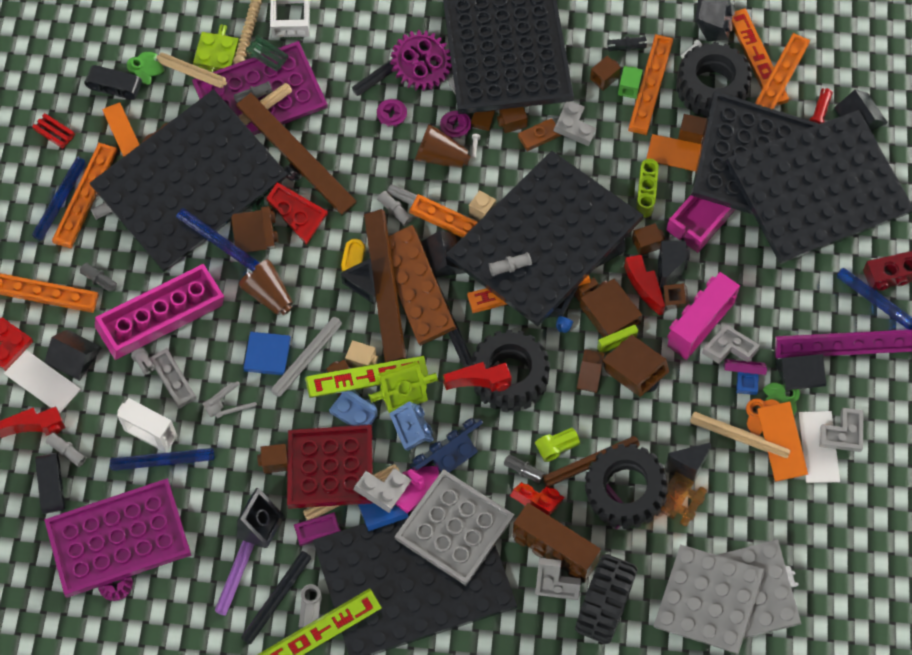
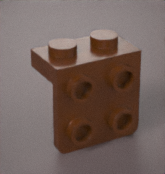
[231,206,279,253]

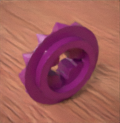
[376,99,407,127]
[440,111,471,139]
[98,576,133,601]

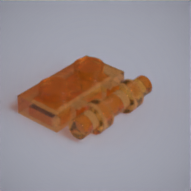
[661,472,707,527]

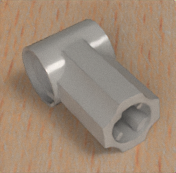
[299,584,322,629]

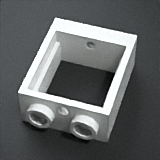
[270,0,310,37]
[117,398,177,453]

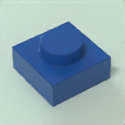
[736,372,759,395]

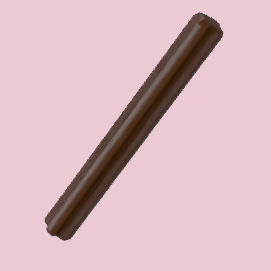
[543,436,640,487]

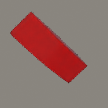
[624,255,665,315]

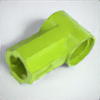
[535,428,580,462]

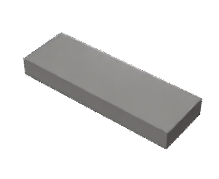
[149,348,197,409]

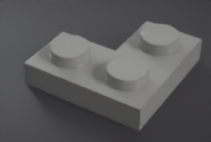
[553,101,596,146]
[702,325,760,364]
[819,408,863,452]
[353,468,412,513]
[535,558,581,600]

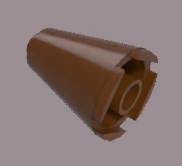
[415,124,471,168]
[239,259,293,316]

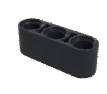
[84,65,143,100]
[35,452,65,514]

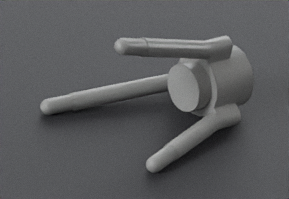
[202,381,257,419]

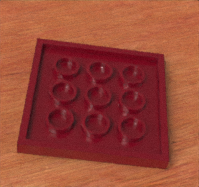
[287,425,373,509]

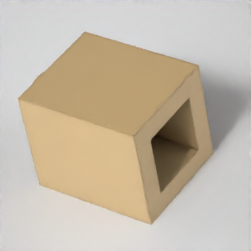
[469,190,496,222]
[345,340,378,368]

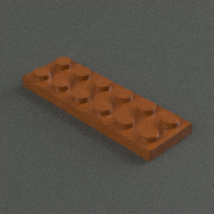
[389,225,457,346]

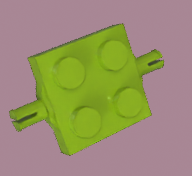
[193,24,239,72]
[369,361,438,413]

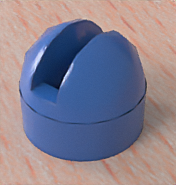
[556,316,573,333]

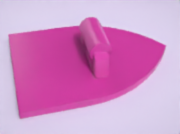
[395,466,439,514]

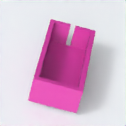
[666,195,736,253]
[667,272,740,360]

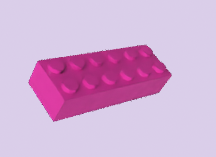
[95,264,224,360]

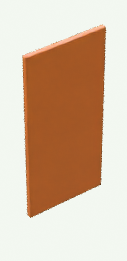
[646,134,702,171]
[757,401,808,482]

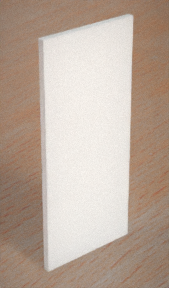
[4,350,81,413]
[798,411,840,483]

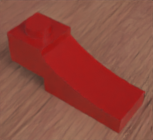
[443,362,512,392]
[0,406,66,438]

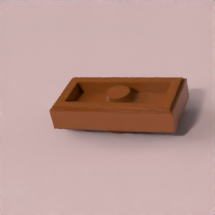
[518,118,561,151]

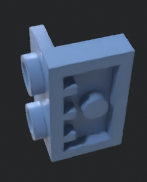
[329,390,378,426]
[389,401,433,451]

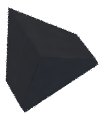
[341,258,376,304]

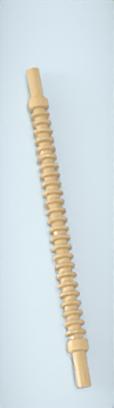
[233,0,263,64]

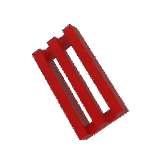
[32,113,75,149]

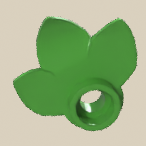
[126,52,165,85]
[763,382,800,415]

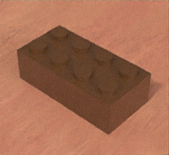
[512,503,601,583]

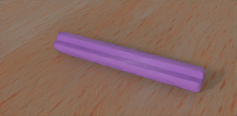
[215,541,254,616]

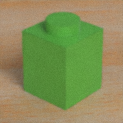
[618,66,643,99]

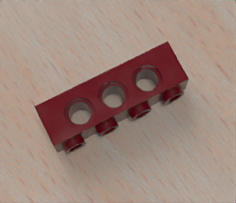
[863,251,912,291]

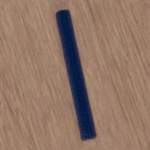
[32,157,86,241]
[177,208,259,272]
[837,268,912,330]
[110,448,215,471]

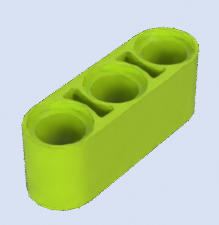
[636,159,659,218]

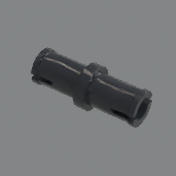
[607,36,647,52]

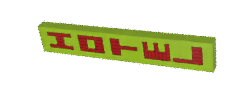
[305,356,428,398]
[257,588,382,655]

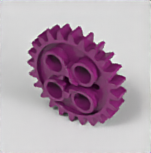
[390,30,452,91]

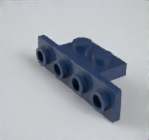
[409,418,483,473]

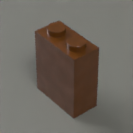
[580,278,642,338]
[603,335,669,397]

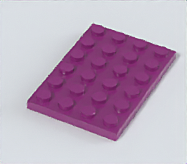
[192,41,328,135]
[44,478,191,598]

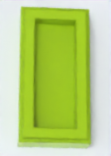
[597,325,638,353]

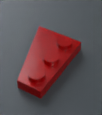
[267,182,328,245]

